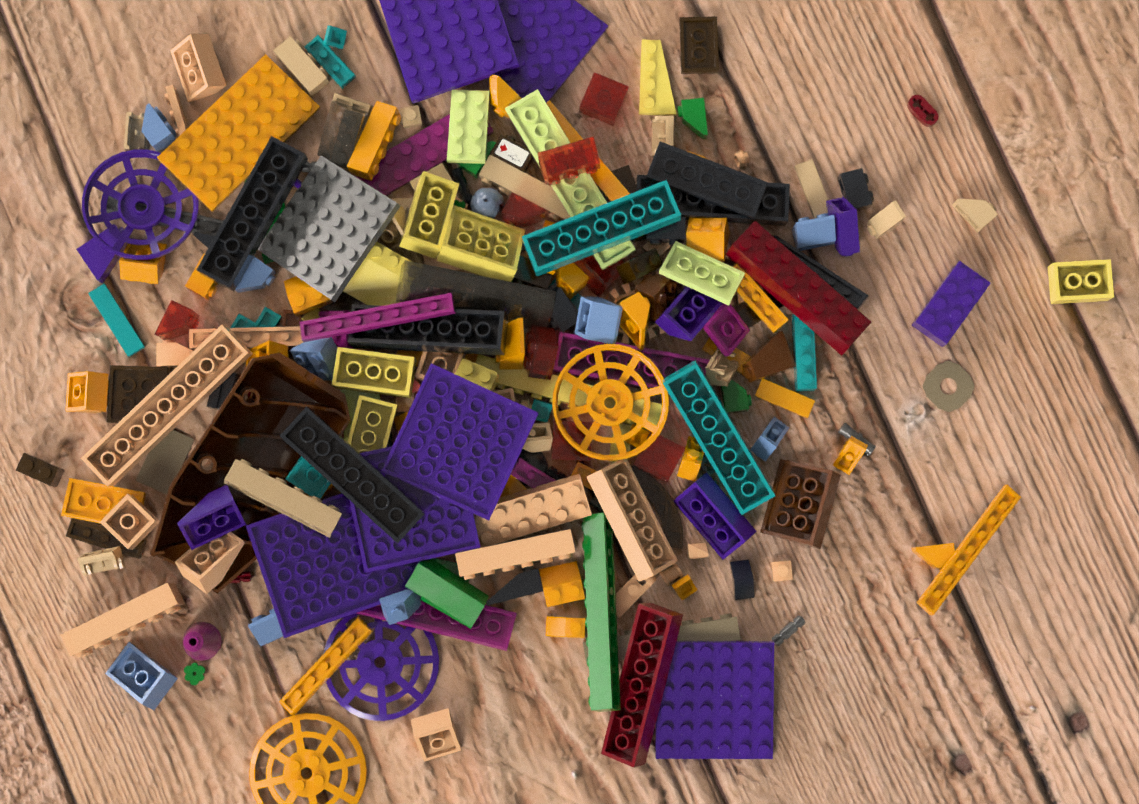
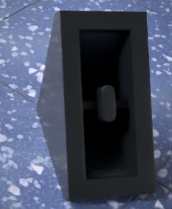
[730,559,754,600]

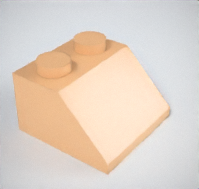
[411,708,461,762]

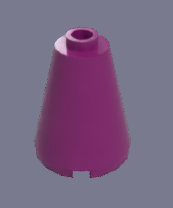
[183,622,222,661]

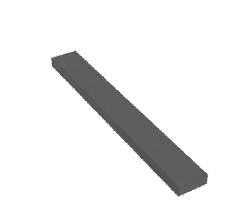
[100,196,224,236]

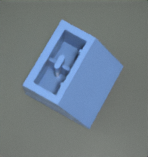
[141,103,177,153]
[792,213,836,251]
[574,296,623,344]
[290,337,337,381]
[248,609,283,646]

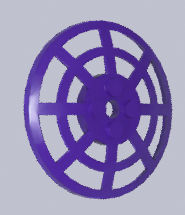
[82,149,199,260]
[323,613,439,721]

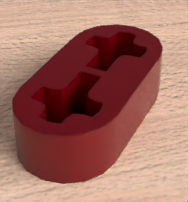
[907,95,939,127]

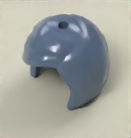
[470,188,505,219]

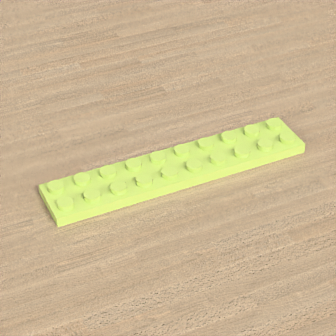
[505,89,636,270]

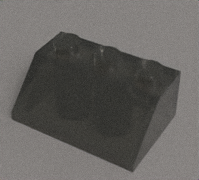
[317,100,368,169]

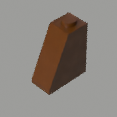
[742,331,796,383]

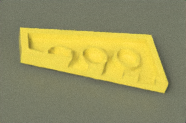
[639,39,677,116]

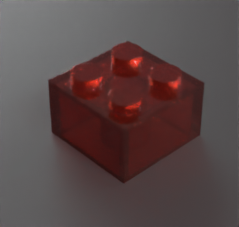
[579,72,629,126]
[524,325,559,380]
[552,420,593,463]
[633,431,685,484]

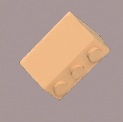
[171,34,226,102]

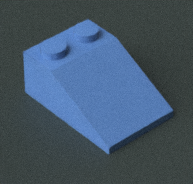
[105,642,178,710]

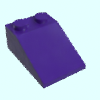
[177,485,246,550]

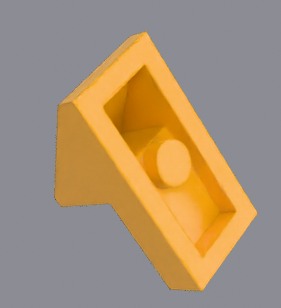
[832,436,868,475]

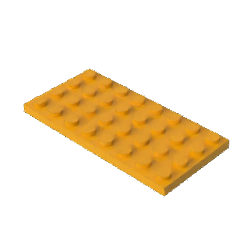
[157,54,320,212]

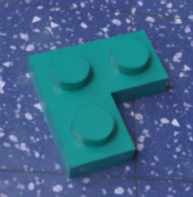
[230,307,282,328]

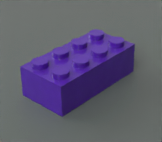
[912,261,991,347]

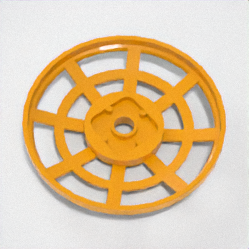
[552,344,669,461]
[249,713,367,804]

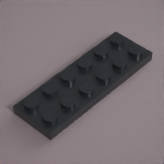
[646,141,768,219]

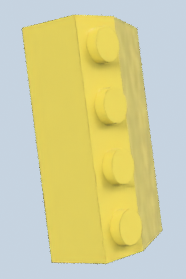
[437,205,525,285]
[343,242,424,306]

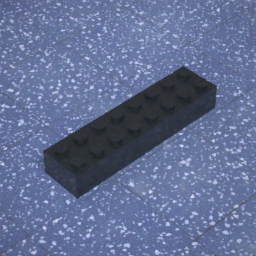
[196,136,308,292]
[636,175,790,226]
[347,304,508,355]
[280,407,426,543]

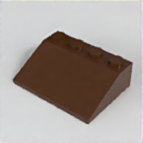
[760,459,841,549]

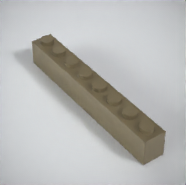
[583,613,741,665]

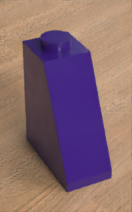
[826,197,860,257]
[76,224,127,283]

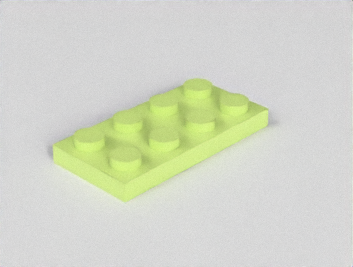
[447,90,490,164]
[659,241,745,305]

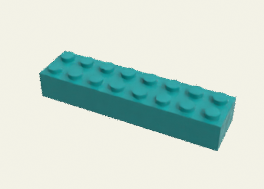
[522,180,681,276]
[663,360,775,515]

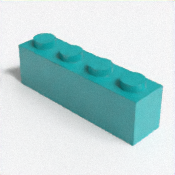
[792,314,817,392]

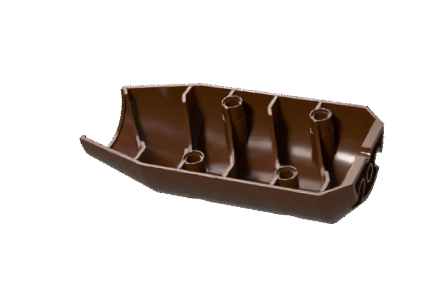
[150,352,351,594]

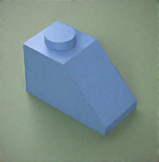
[235,257,276,293]
[750,417,789,461]
[379,589,422,625]

